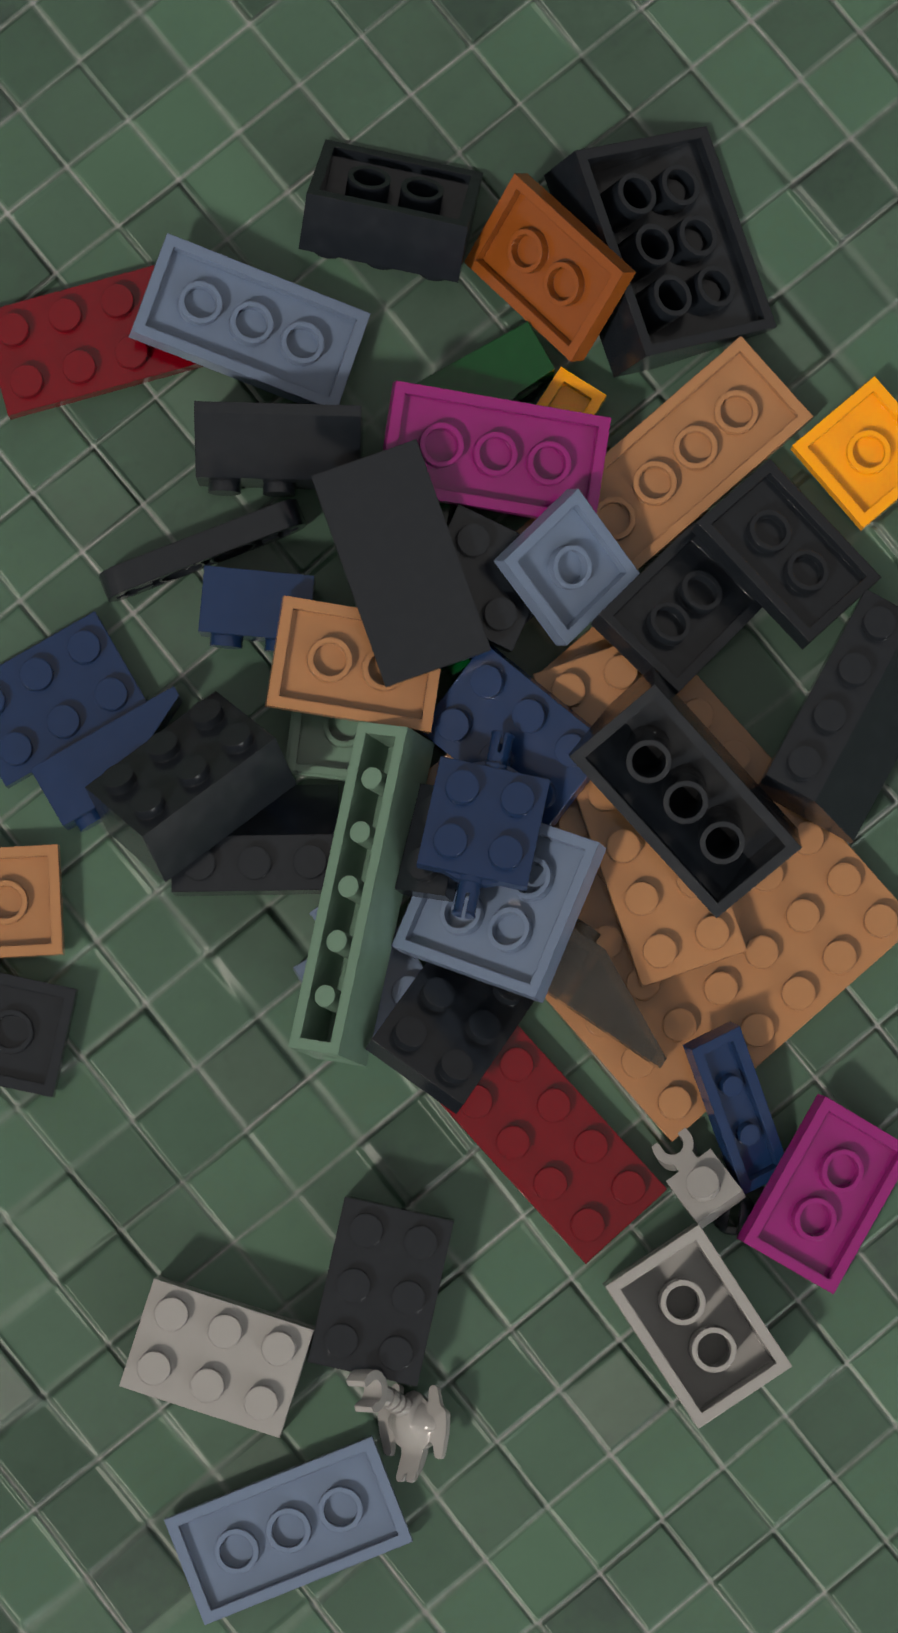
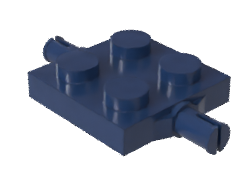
[416,730,550,919]

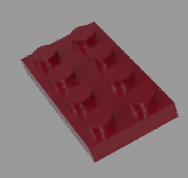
[0,265,203,420]
[438,1026,667,1264]

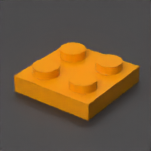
[790,376,898,531]

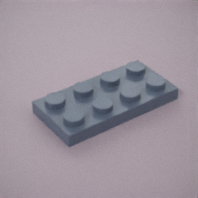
[129,233,371,405]
[164,1435,413,1625]

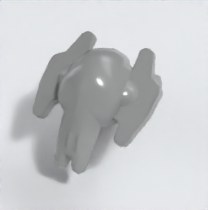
[346,1369,451,1483]

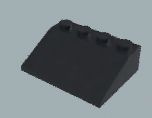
[544,126,777,378]

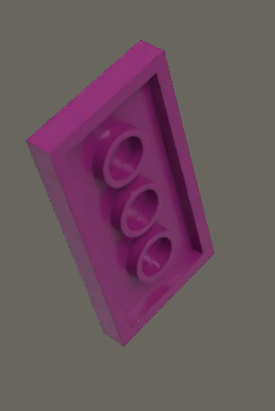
[383,380,611,519]

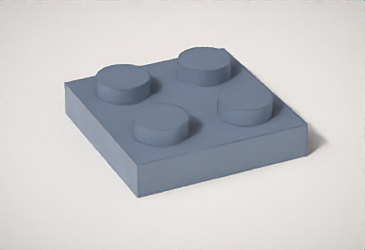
[493,489,640,646]

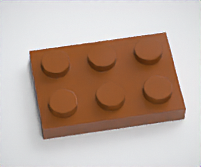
[464,173,636,362]

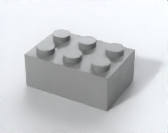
[602,1223,792,1429]
[119,1276,316,1438]

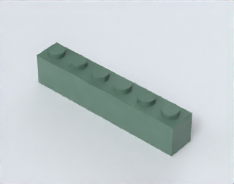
[288,721,435,1067]

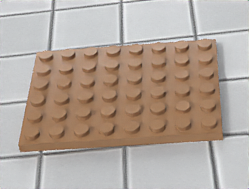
[426,627,898,1142]

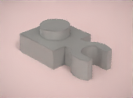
[652,1128,746,1229]

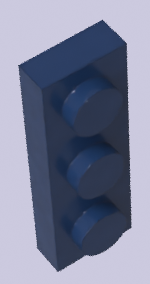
[683,1021,784,1194]

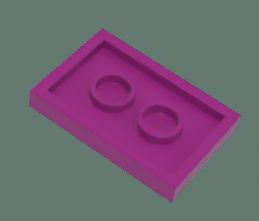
[736,1094,898,1294]

